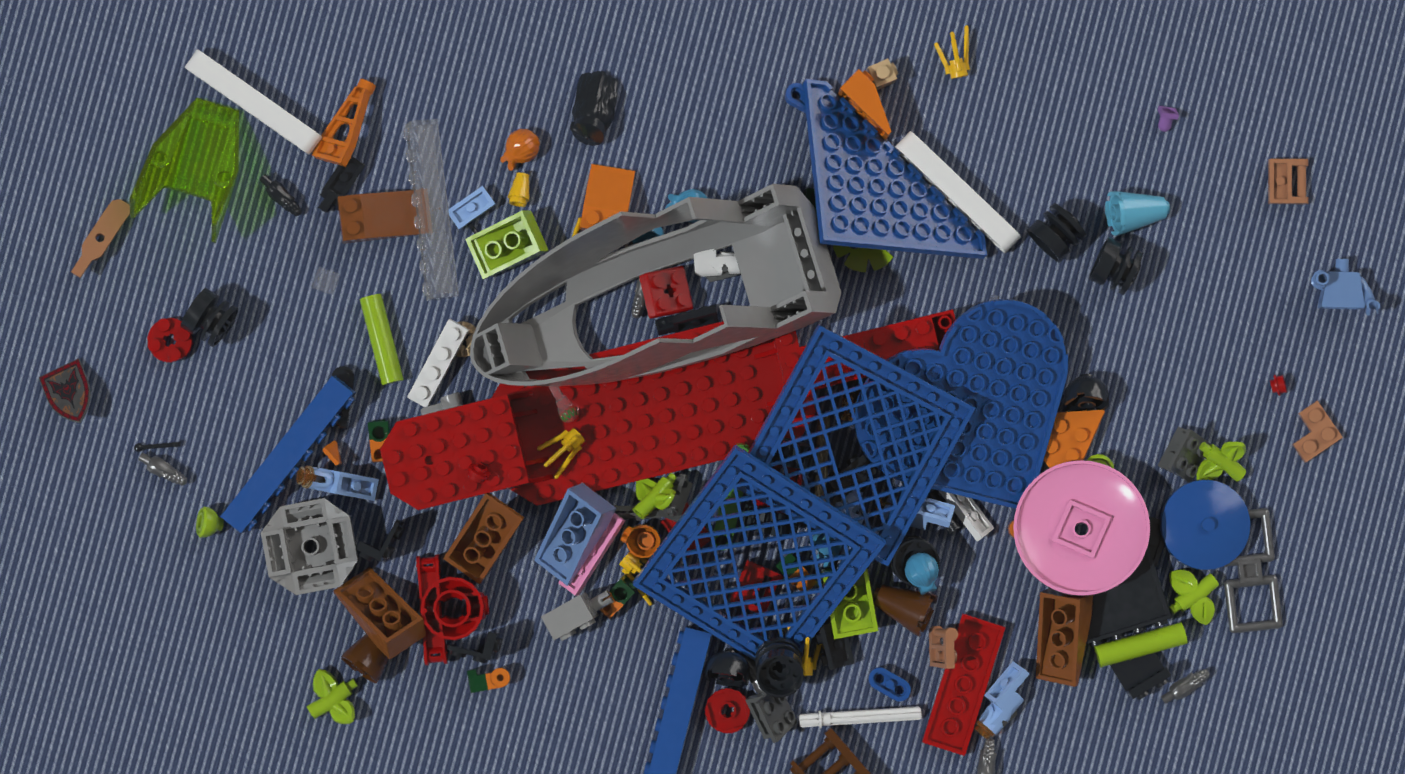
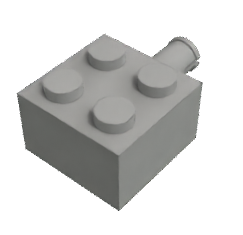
[541,590,614,641]

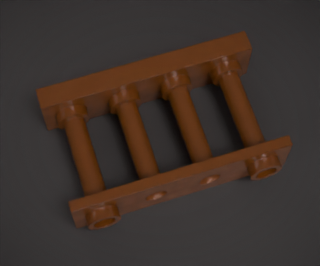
[790,727,871,774]

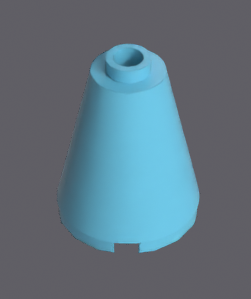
[1105,191,1170,236]

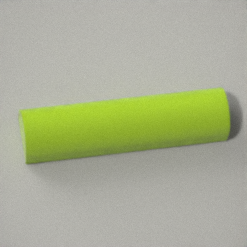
[359,294,404,386]
[1094,622,1188,668]

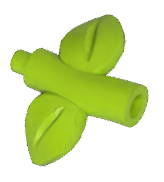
[1196,442,1246,482]
[632,473,677,520]
[1169,570,1219,625]
[306,669,358,724]

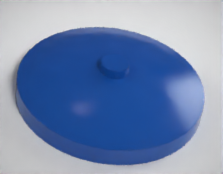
[1160,480,1250,570]

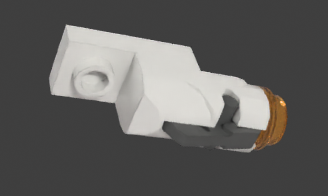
[688,249,741,282]

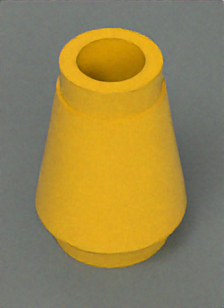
[508,172,529,207]

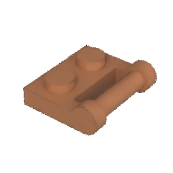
[1268,159,1309,205]
[929,626,958,669]

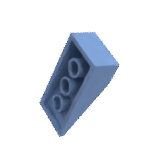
[534,483,616,586]

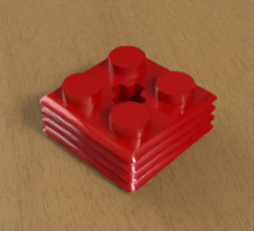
[639,266,694,319]

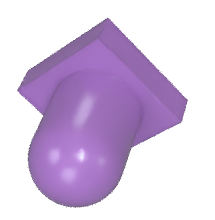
[1158,106,1179,132]

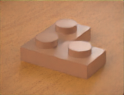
[1292,401,1343,463]

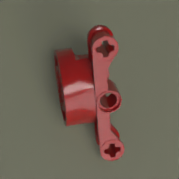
[416,554,489,666]

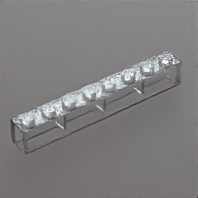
[403,119,459,301]

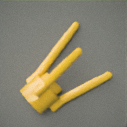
[934,25,970,79]
[537,428,585,479]
[619,552,652,606]
[787,627,822,676]

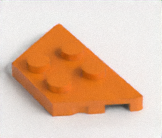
[1043,410,1105,468]

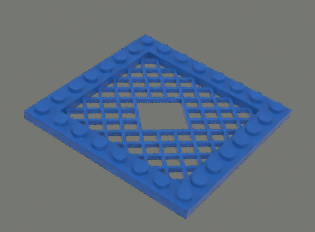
[737,324,976,566]
[633,445,886,663]

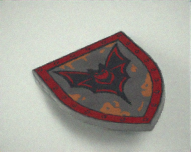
[38,358,91,423]

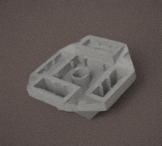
[261,498,359,595]

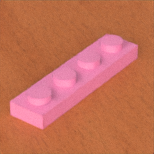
[558,513,626,596]

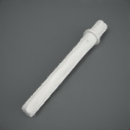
[799,706,922,729]

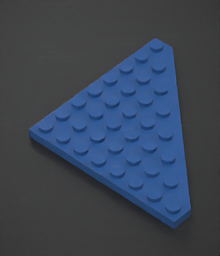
[803,79,987,259]

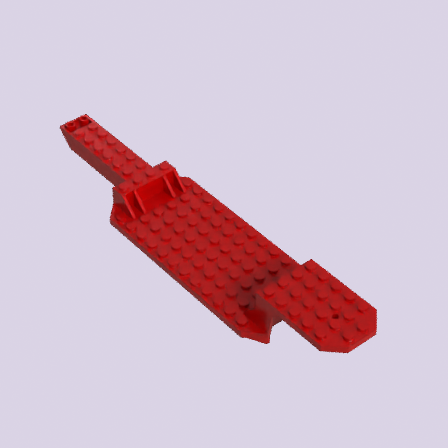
[380,309,956,510]

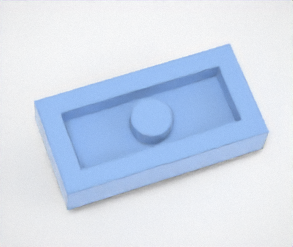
[446,186,496,230]

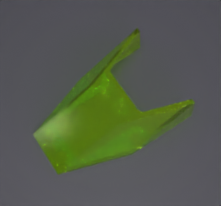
[130,98,239,243]

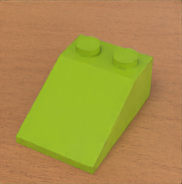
[465,210,549,279]
[821,567,878,639]

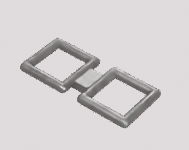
[1224,508,1283,633]

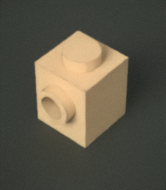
[866,59,898,90]

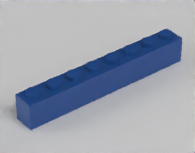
[220,376,356,533]
[644,627,711,774]

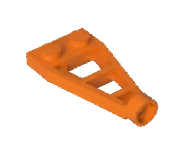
[312,79,376,167]

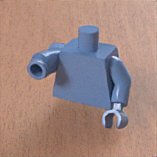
[1311,259,1380,315]

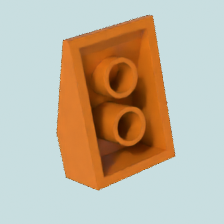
[838,69,892,140]
[580,164,635,230]

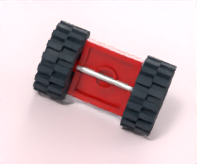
[743,438,816,536]

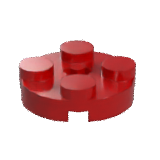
[147,318,193,363]
[705,688,750,733]

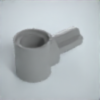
[421,392,464,415]

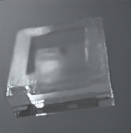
[311,267,340,296]

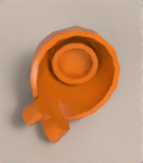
[500,129,540,171]
[620,524,660,558]

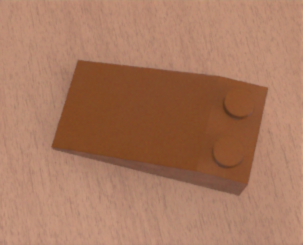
[337,189,432,244]
[443,493,524,584]
[333,567,426,659]
[1036,588,1093,687]

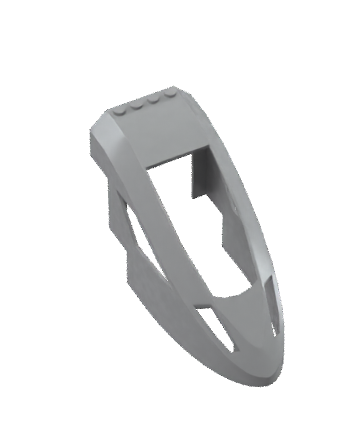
[470,184,841,386]

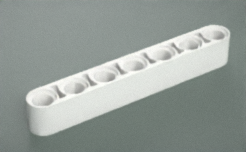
[185,49,322,155]
[895,131,1021,253]

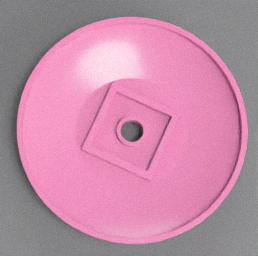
[1013,461,1150,596]

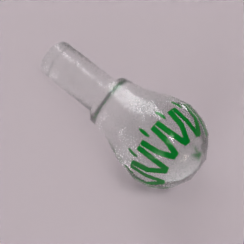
[549,386,579,423]

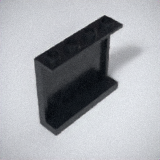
[1086,546,1171,647]

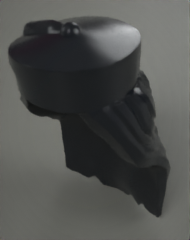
[570,71,619,146]

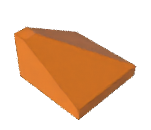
[322,440,342,466]

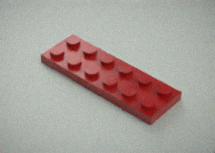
[921,613,1006,756]

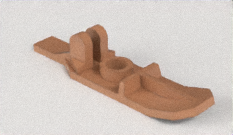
[71,199,131,278]

